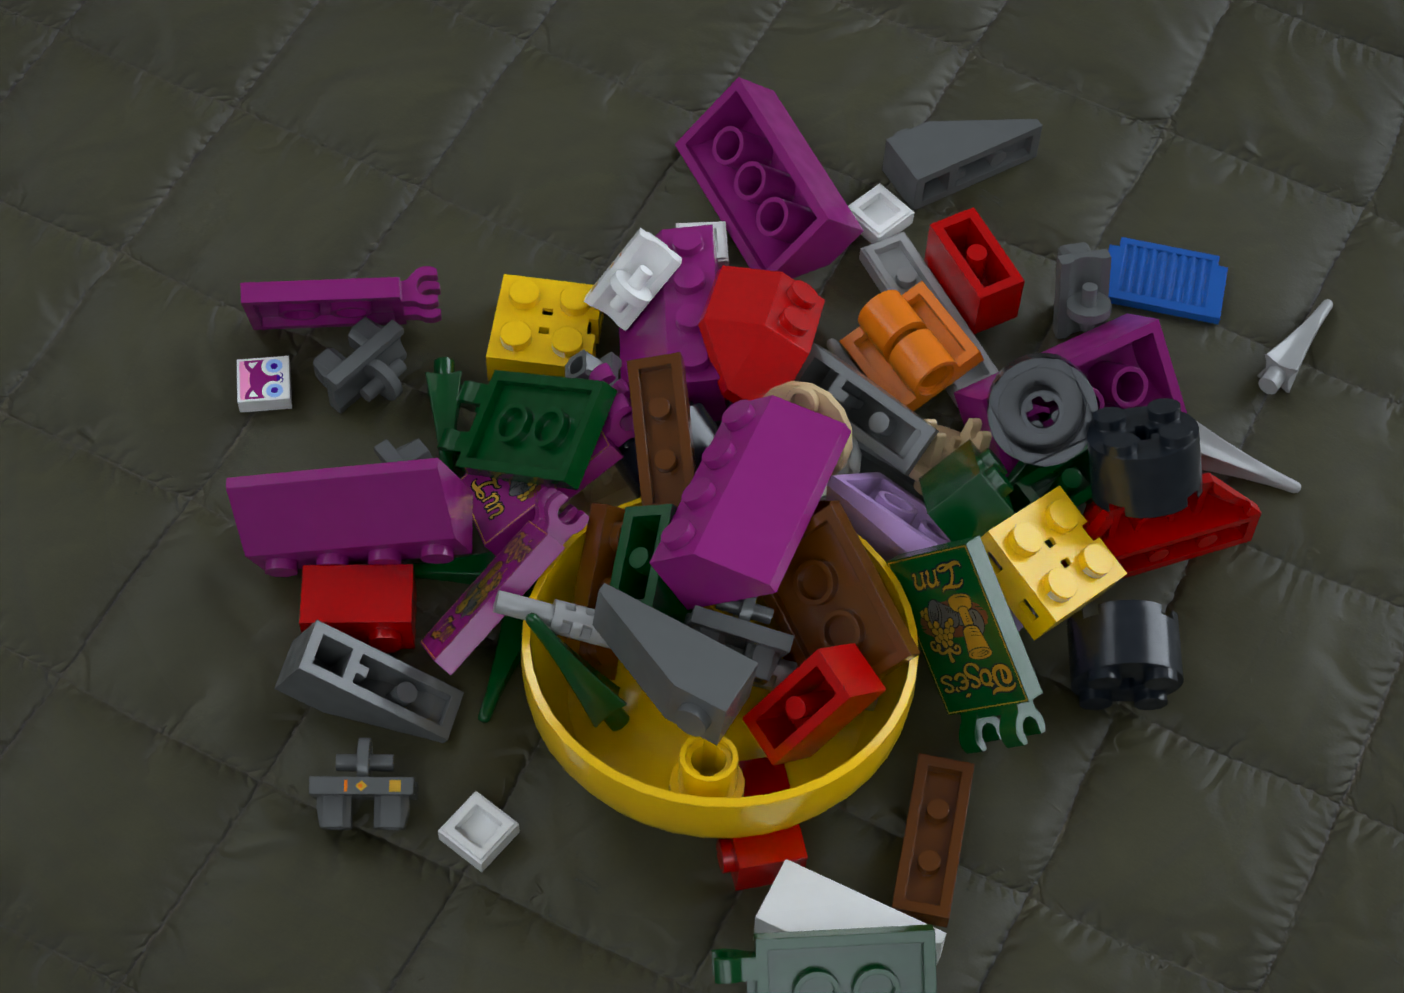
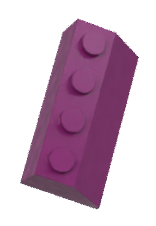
[675,77,864,279]
[619,224,727,421]
[954,313,1187,477]
[649,395,851,610]
[226,458,473,577]

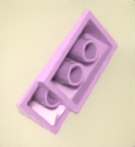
[827,472,1036,632]

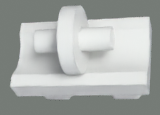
[584,228,682,331]

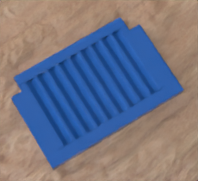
[1108,237,1228,324]

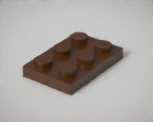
[762,504,921,679]

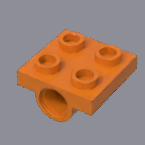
[839,281,984,412]

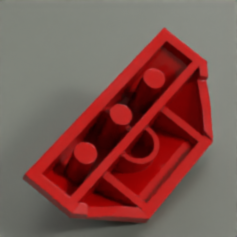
[698,265,825,403]
[1061,472,1262,579]

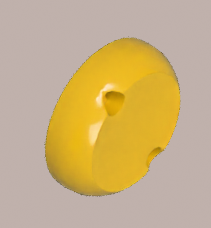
[521,497,919,838]

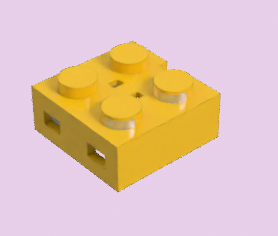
[486,274,604,381]
[981,486,1127,641]

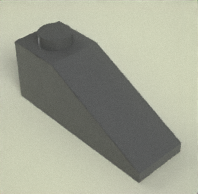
[882,119,1043,211]
[794,343,939,475]
[592,583,759,745]
[274,620,464,743]

